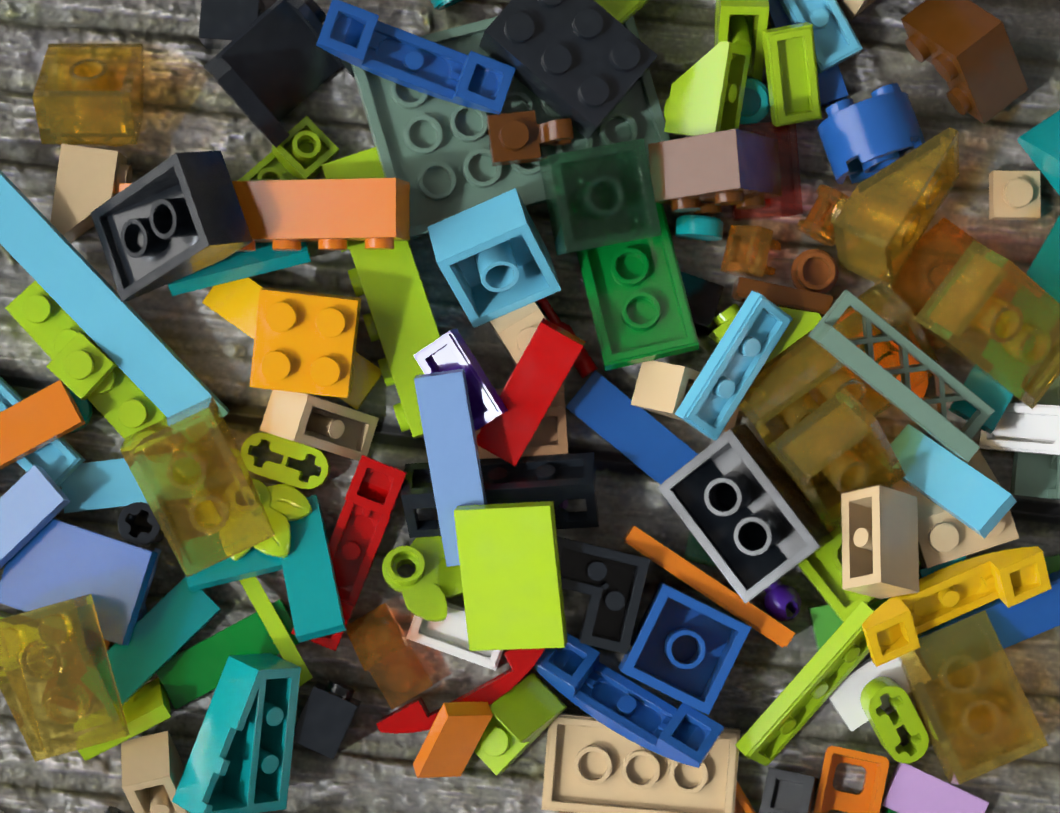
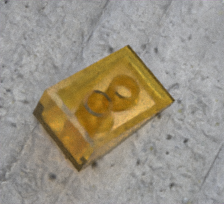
[831,127,960,289]
[914,240,1060,409]
[120,396,275,577]
[0,594,130,762]
[898,610,1048,785]

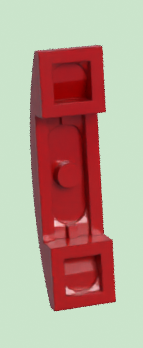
[291,455,407,651]
[376,648,545,734]

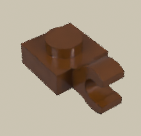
[486,110,574,166]

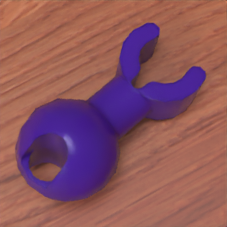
[764,579,802,622]

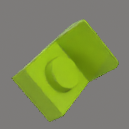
[474,673,567,776]

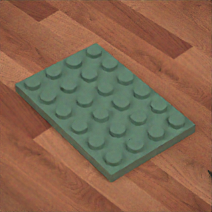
[351,16,670,240]

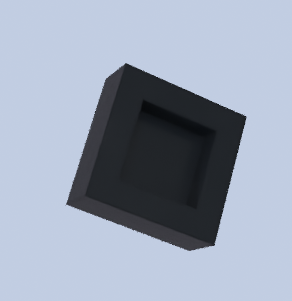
[759,767,819,813]

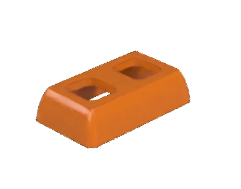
[813,746,889,813]

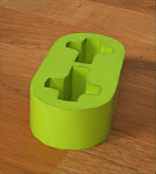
[241,432,331,489]
[860,677,929,763]

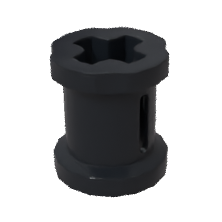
[117,502,169,546]

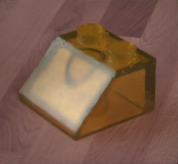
[32,44,144,147]

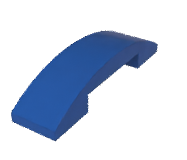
[316,0,516,115]
[534,633,725,768]

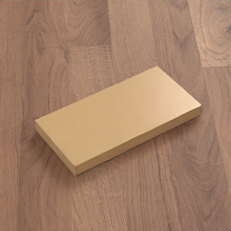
[541,713,741,813]

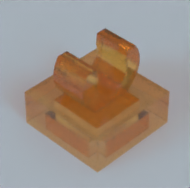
[720,225,782,277]

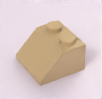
[887,450,1019,568]

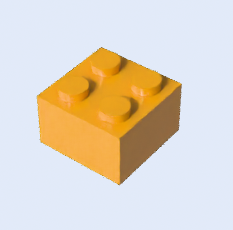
[249,287,361,398]

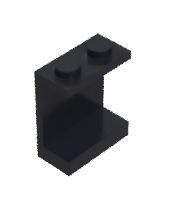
[203,0,355,147]

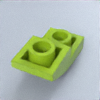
[238,116,339,181]

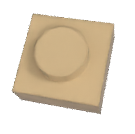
[989,170,1041,220]

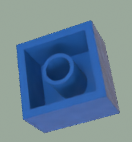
[618,582,752,715]

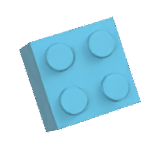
[427,188,561,328]

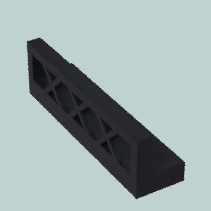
[401,452,599,538]

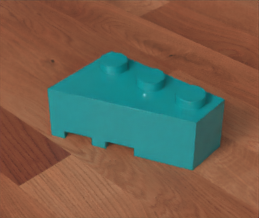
[172,653,301,813]

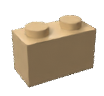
[841,485,919,599]

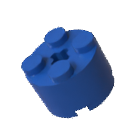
[817,83,928,185]

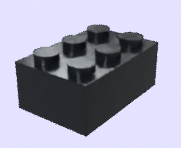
[479,0,658,139]

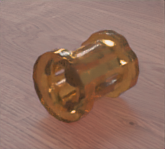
[796,184,856,247]

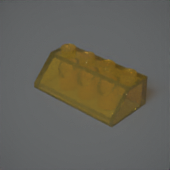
[737,280,942,479]

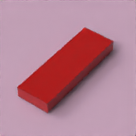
[476,318,586,466]

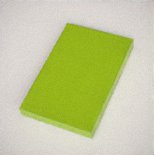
[454,501,568,651]

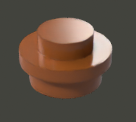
[790,249,839,294]

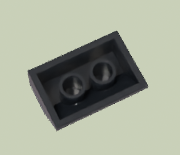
[657,423,834,604]

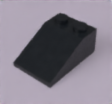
[91,151,253,302]

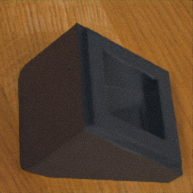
[680,271,724,331]

